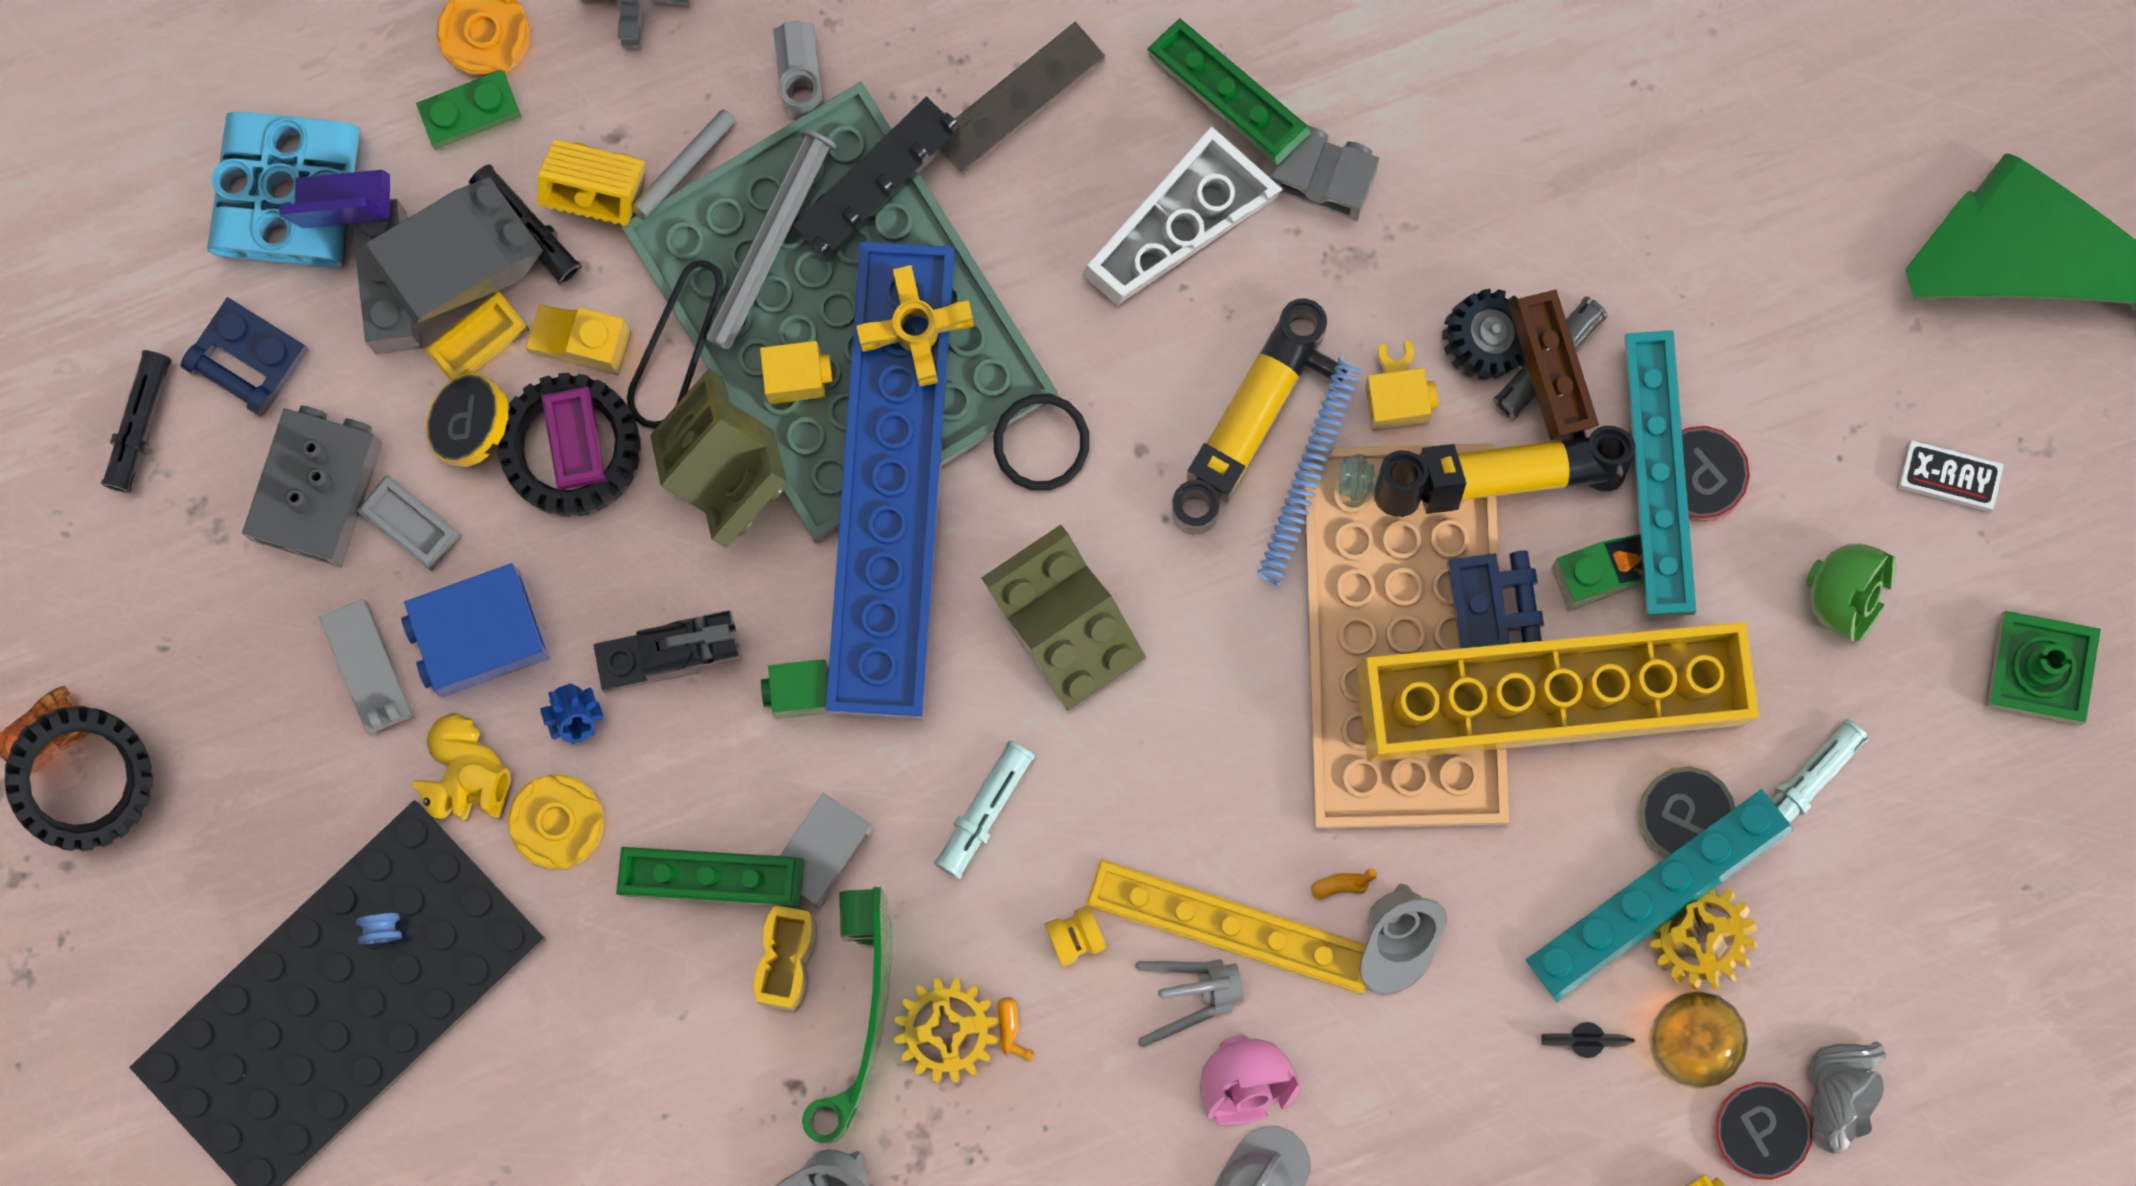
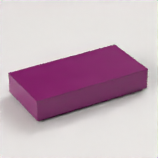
[541,386,606,490]

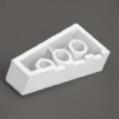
[1082,126,1282,306]

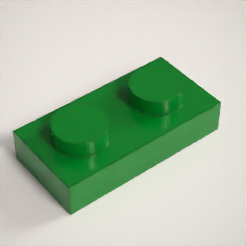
[416,69,521,150]

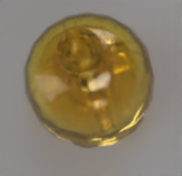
[1648,991,1749,1090]

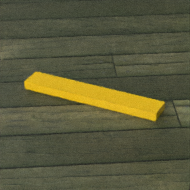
[1086,859,1366,995]

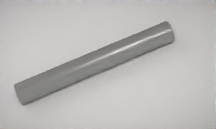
[631,109,735,219]

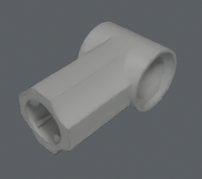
[773,21,824,120]

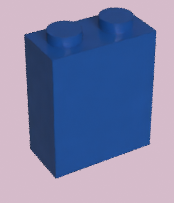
[401,563,550,697]

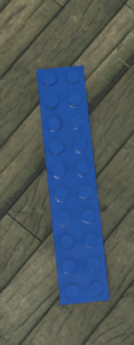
[826,241,956,719]

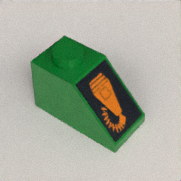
[1551,534,1644,612]

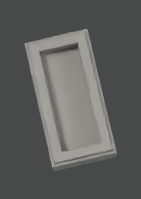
[356,474,461,571]

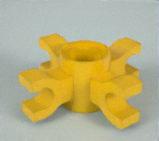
[856,265,974,387]

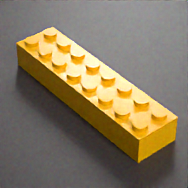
[1356,622,1759,762]

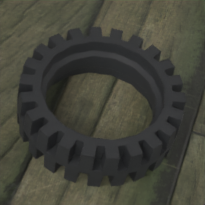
[497,373,641,517]
[4,706,153,851]

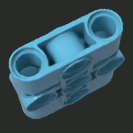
[207,112,360,268]

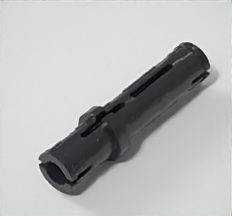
[469,164,582,285]
[101,350,172,493]

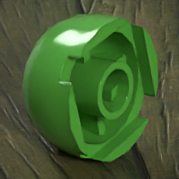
[1806,543,1897,642]

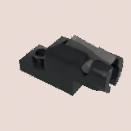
[593,610,741,693]

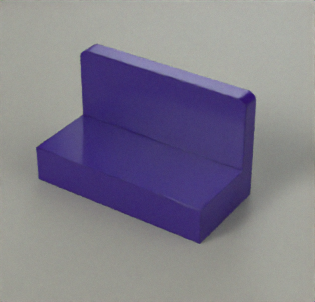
[279,170,390,228]

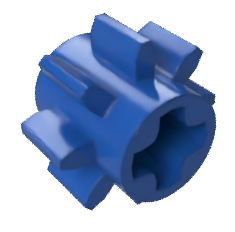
[540,683,604,744]

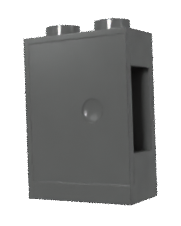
[242,405,383,568]

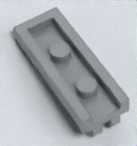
[319,599,414,736]

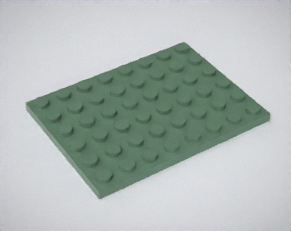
[620,81,1058,543]

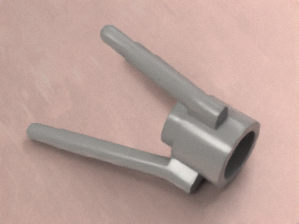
[1135,959,1244,1047]

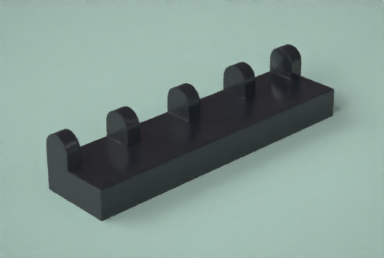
[792,96,960,263]

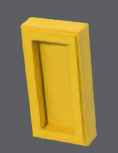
[425,291,530,380]

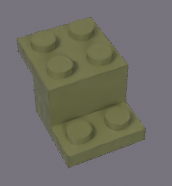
[650,369,787,548]
[981,525,1146,711]

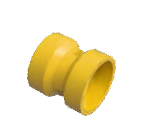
[1044,905,1107,968]

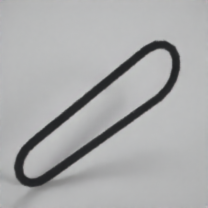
[627,260,723,429]

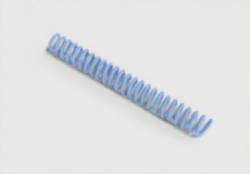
[1257,356,1362,586]

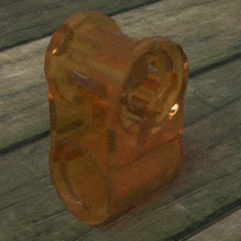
[0,686,89,772]

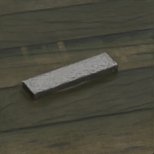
[941,21,1105,176]

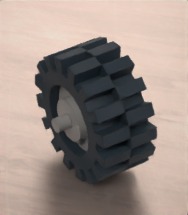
[1442,289,1525,380]

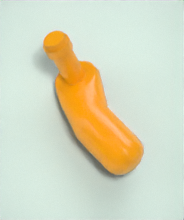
[1311,869,1377,900]
[997,997,1035,1062]

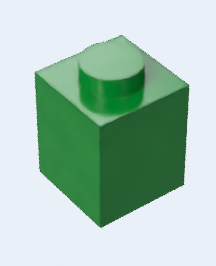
[761,659,829,719]

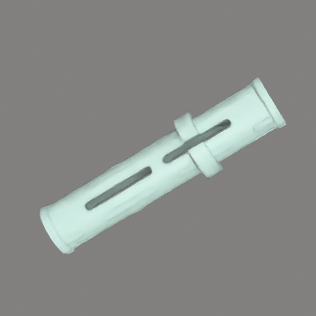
[1771,719,1869,823]
[934,740,1035,879]

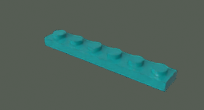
[1624,330,1696,618]
[1526,789,1793,1002]

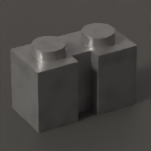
[1271,126,1379,221]

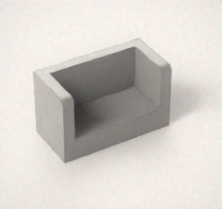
[780,793,874,909]

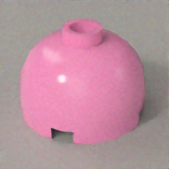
[1199,1035,1301,1126]

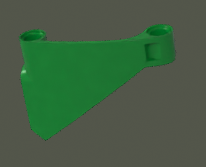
[1905,153,2136,312]
[802,887,892,1144]

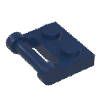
[180,297,308,416]

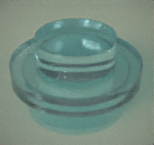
[1339,454,1375,502]

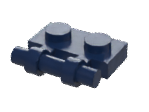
[1447,550,1544,649]

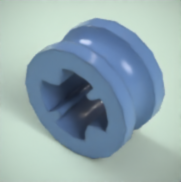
[355,913,402,944]

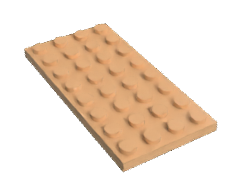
[1303,443,1509,829]

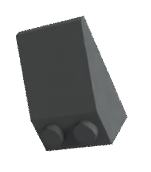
[362,177,543,324]

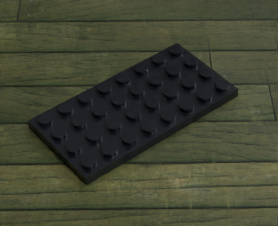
[129,800,547,1186]

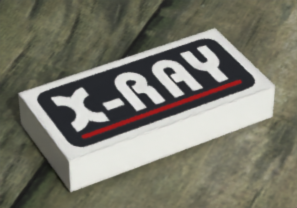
[1897,440,2004,512]

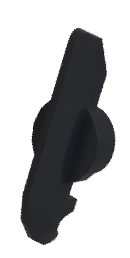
[1541,1022,1635,1058]

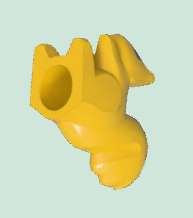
[411,713,511,820]

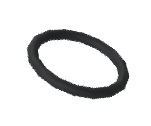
[994,394,1089,490]

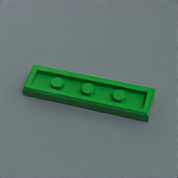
[1147,18,1310,165]
[616,847,804,907]

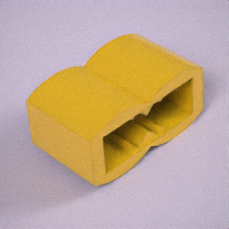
[753,905,817,1011]

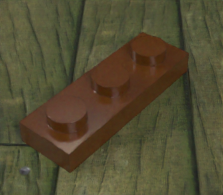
[1508,289,1599,440]

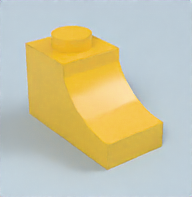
[526,304,631,376]

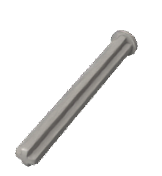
[706,128,836,350]

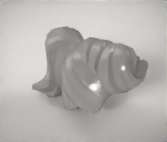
[1809,1041,1886,1154]

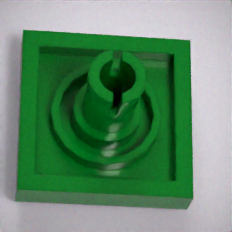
[1986,611,2101,725]

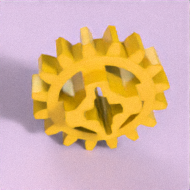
[1650,887,1758,990]
[894,978,999,1084]

